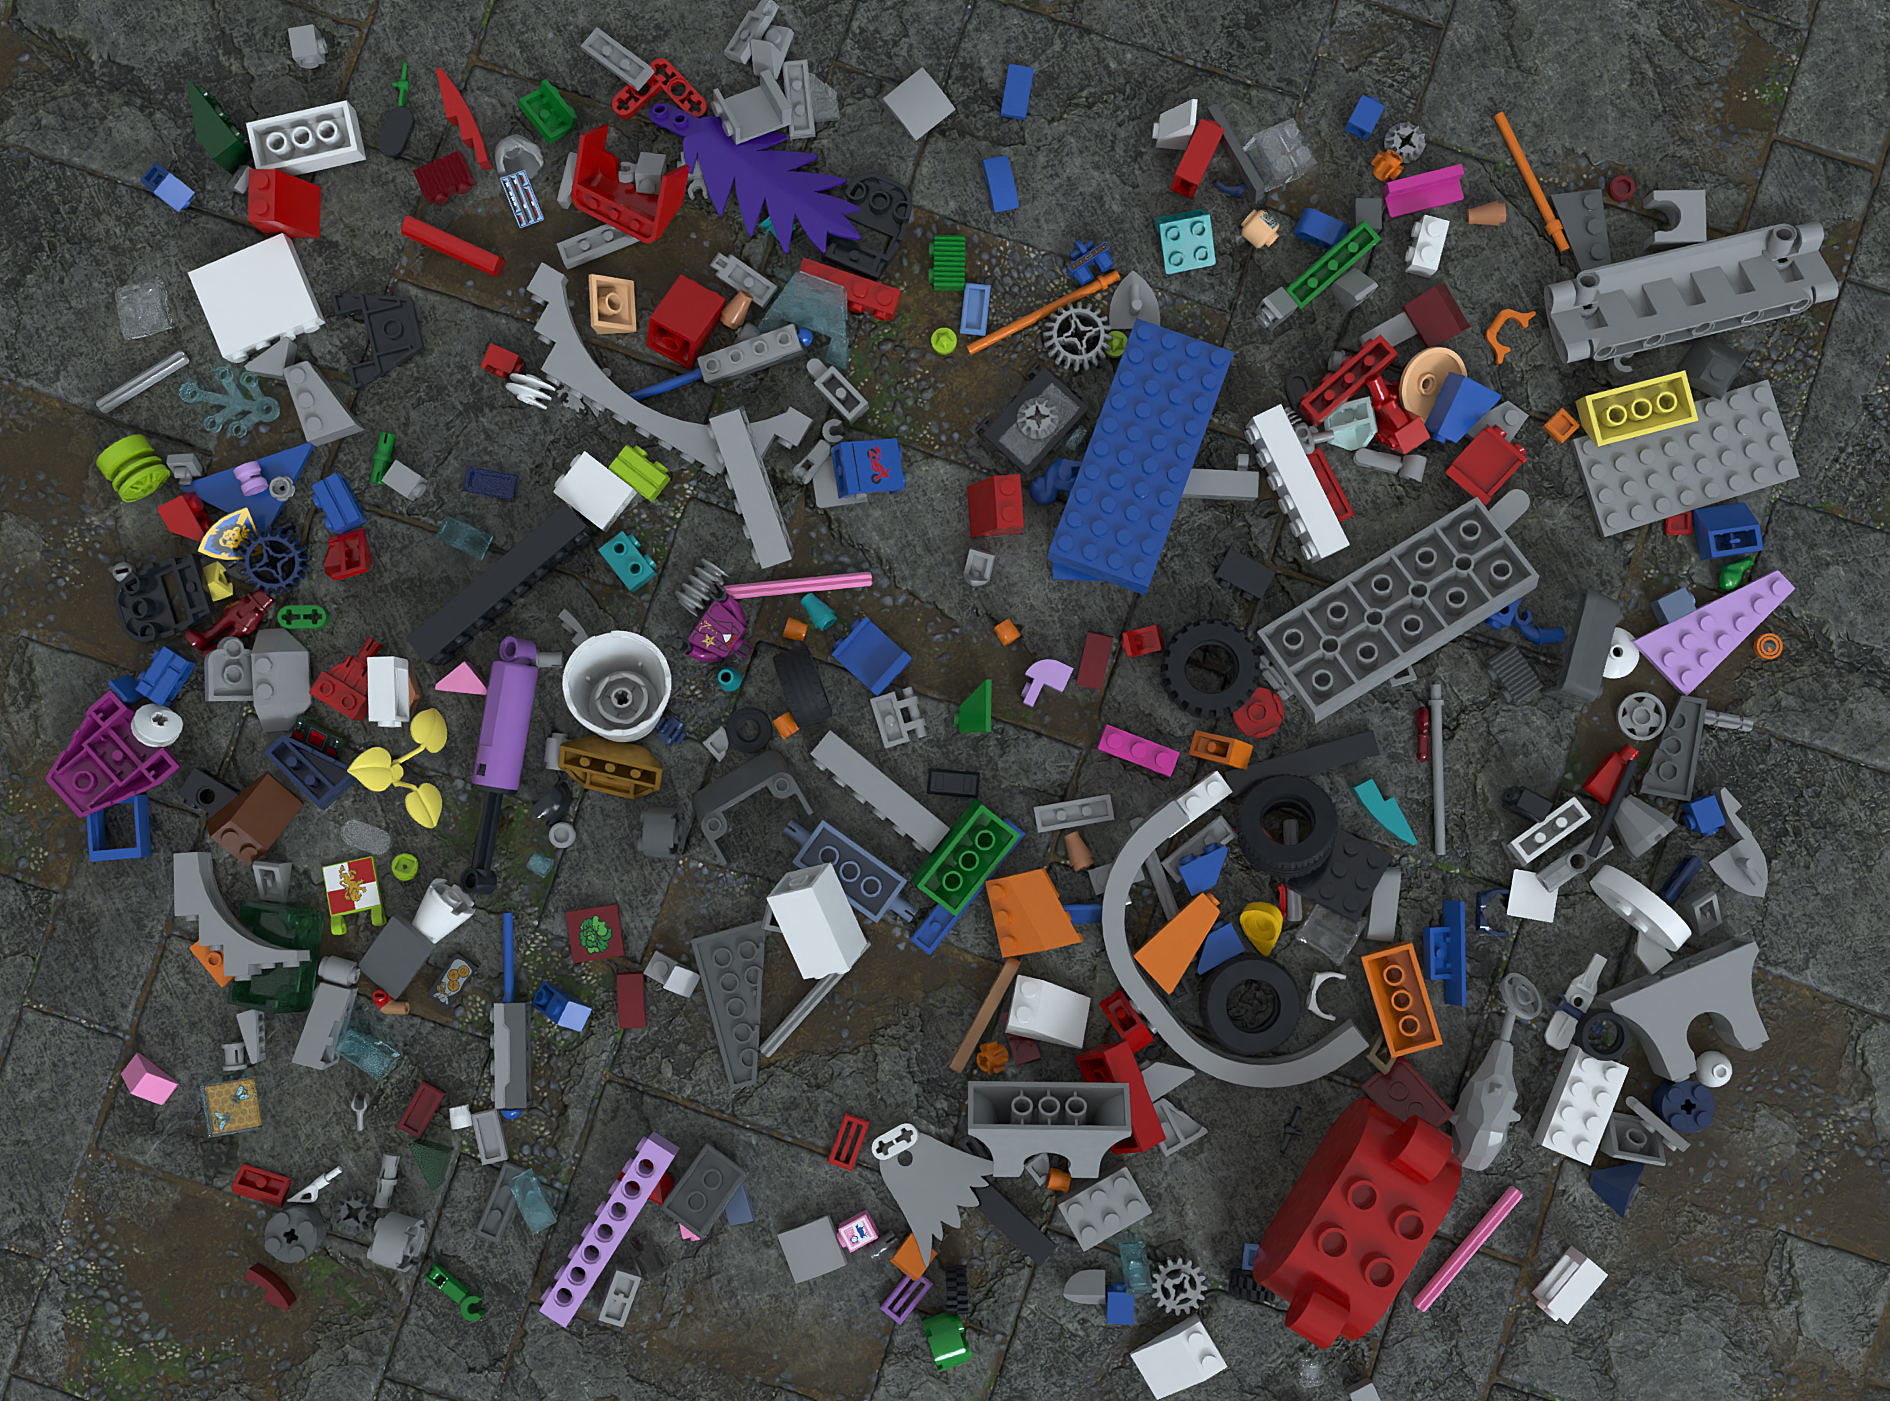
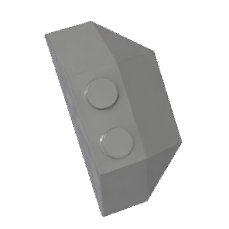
[251,628,312,732]

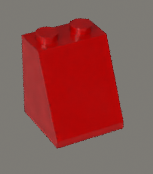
[248,169,321,238]
[646,275,726,370]
[967,474,1024,538]

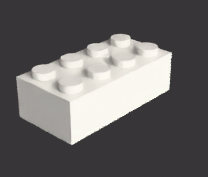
[246,100,366,176]
[1533,1044,1629,1166]

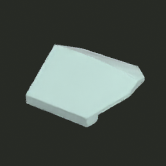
[1324,396,1378,451]

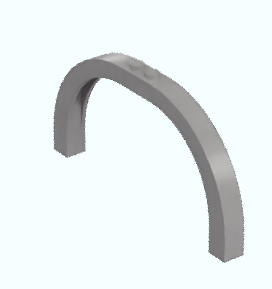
[1102,796,1369,1088]

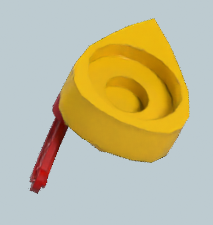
[1240,883,1286,956]

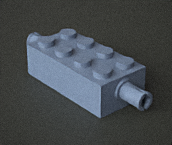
[783,819,919,923]

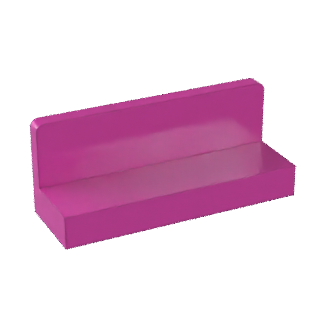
[1382,164,1464,219]

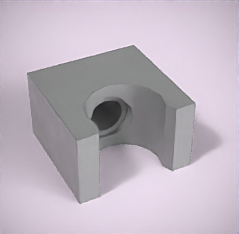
[1643,190,1707,250]

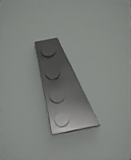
[1548,189,1611,274]
[1636,695,1707,801]

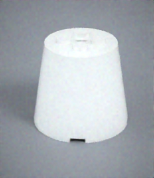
[562,631,672,743]

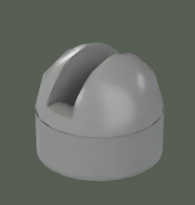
[113,562,137,582]

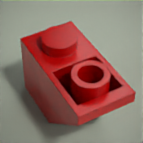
[157,491,214,542]

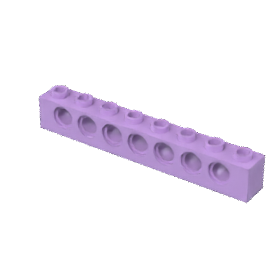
[539,1131,680,1328]

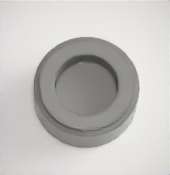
[549,822,576,848]

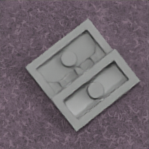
[882,67,955,141]
[777,1214,848,1284]

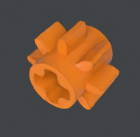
[1371,149,1404,182]
[976,1041,1009,1075]

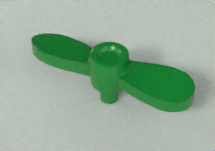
[392,61,410,108]

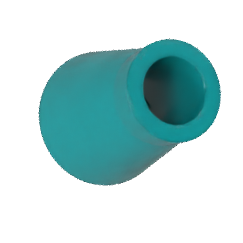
[800,593,837,631]
[716,666,742,691]

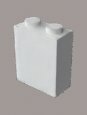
[553,451,637,532]

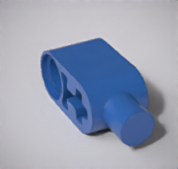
[1294,208,1349,251]

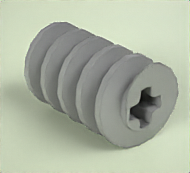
[675,559,729,617]

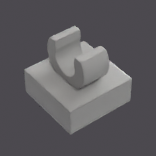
[166,453,203,486]

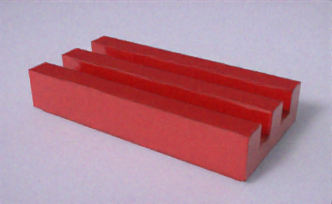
[828,1112,870,1171]

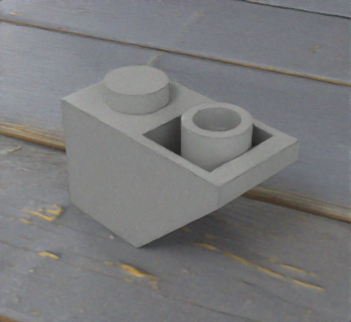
[1255,287,1298,331]

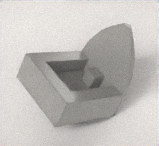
[963,547,996,587]

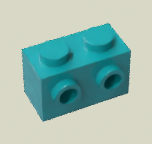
[598,531,657,593]

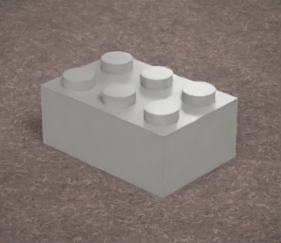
[1056,1160,1152,1251]

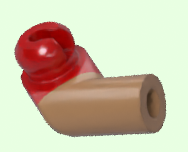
[372,989,410,1015]

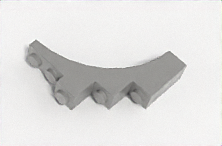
[173,852,310,981]

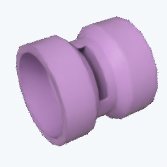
[233,461,269,496]

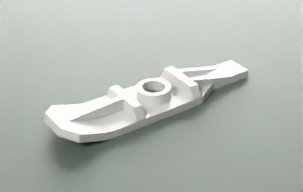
[1544,953,1607,1050]

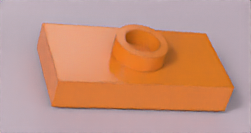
[189,940,235,988]

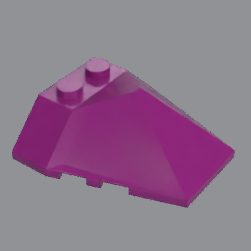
[45,690,181,818]

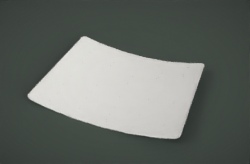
[1507,869,1559,923]

